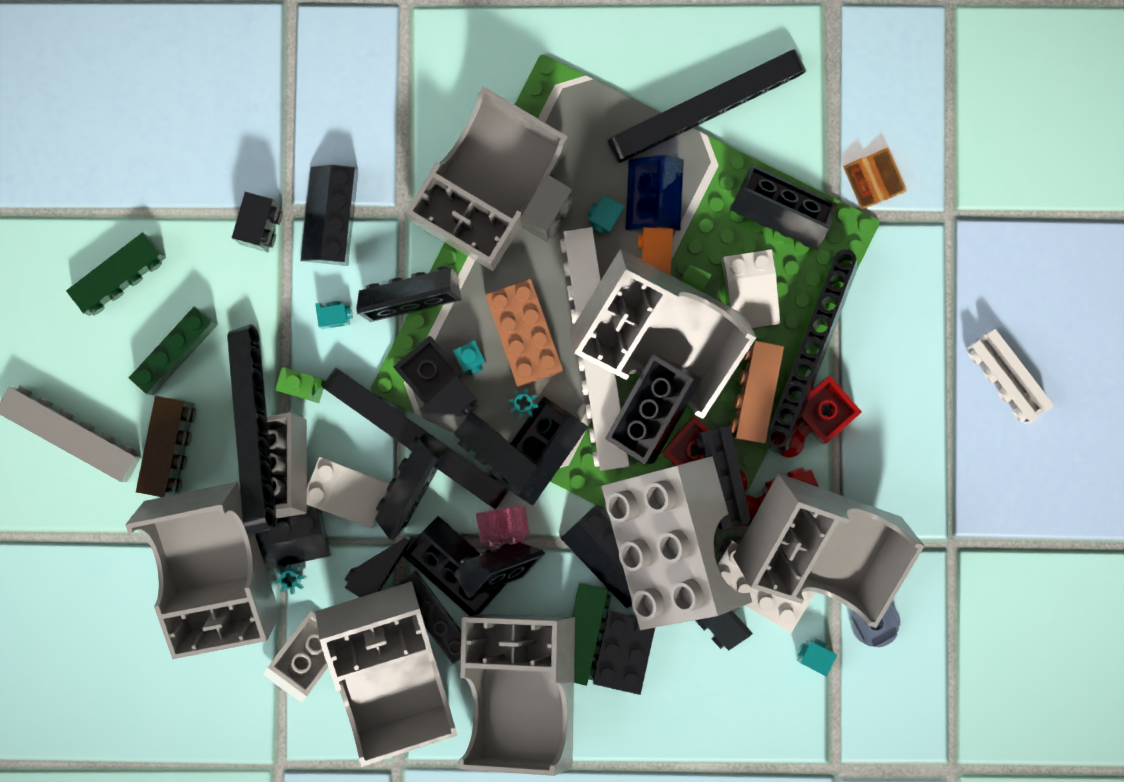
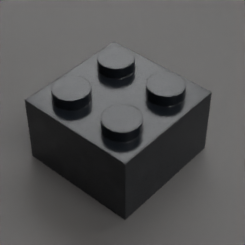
[231,192,283,253]
[393,336,462,404]

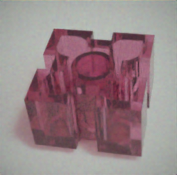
[476,505,530,547]

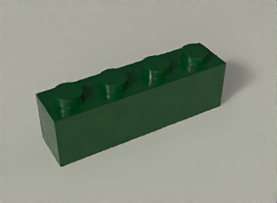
[66,232,166,316]
[128,306,217,396]
[571,582,611,686]

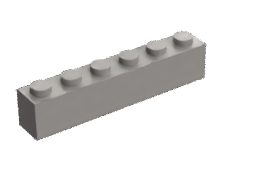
[0,385,141,482]

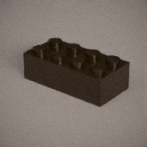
[136,396,197,497]

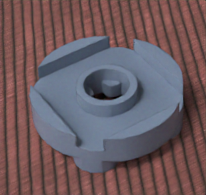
[850,604,901,648]

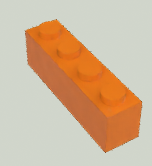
[638,227,673,275]

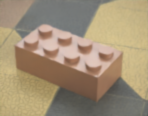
[485,279,563,388]
[729,341,784,445]

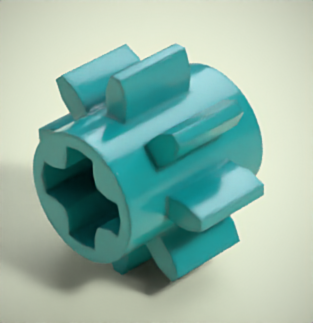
[509,389,538,418]
[275,564,307,595]

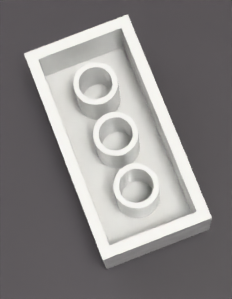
[716,540,816,633]

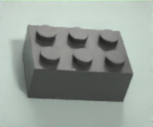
[521,174,574,242]

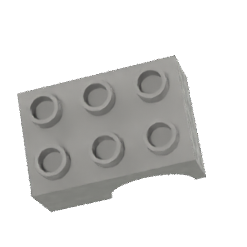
[405,86,568,271]
[570,249,756,418]
[601,456,752,630]
[733,473,925,628]
[125,482,280,660]
[315,581,458,767]
[459,614,575,776]

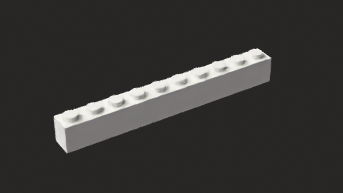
[560,227,629,471]

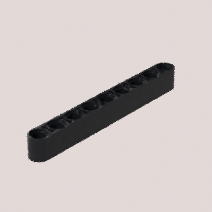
[607,49,807,163]
[767,249,857,454]
[227,324,277,535]
[321,367,509,510]

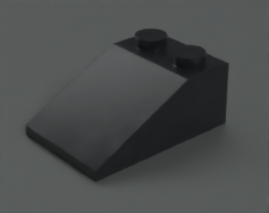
[344,536,413,597]

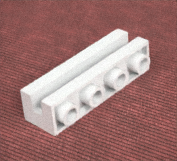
[967,329,1054,424]

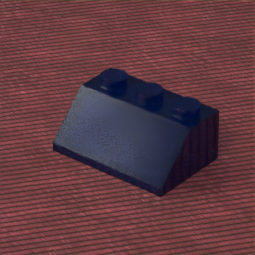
[625,154,684,232]

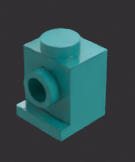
[315,301,353,329]

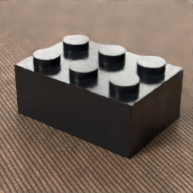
[592,610,655,695]

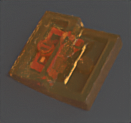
[843,147,907,210]

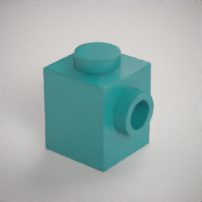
[587,195,625,235]
[453,340,486,376]
[796,638,837,677]

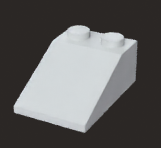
[721,249,780,328]
[307,457,389,528]
[263,610,328,703]

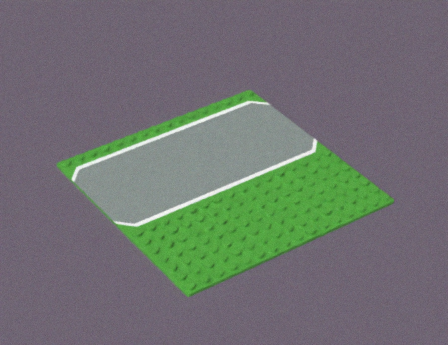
[371,55,880,557]

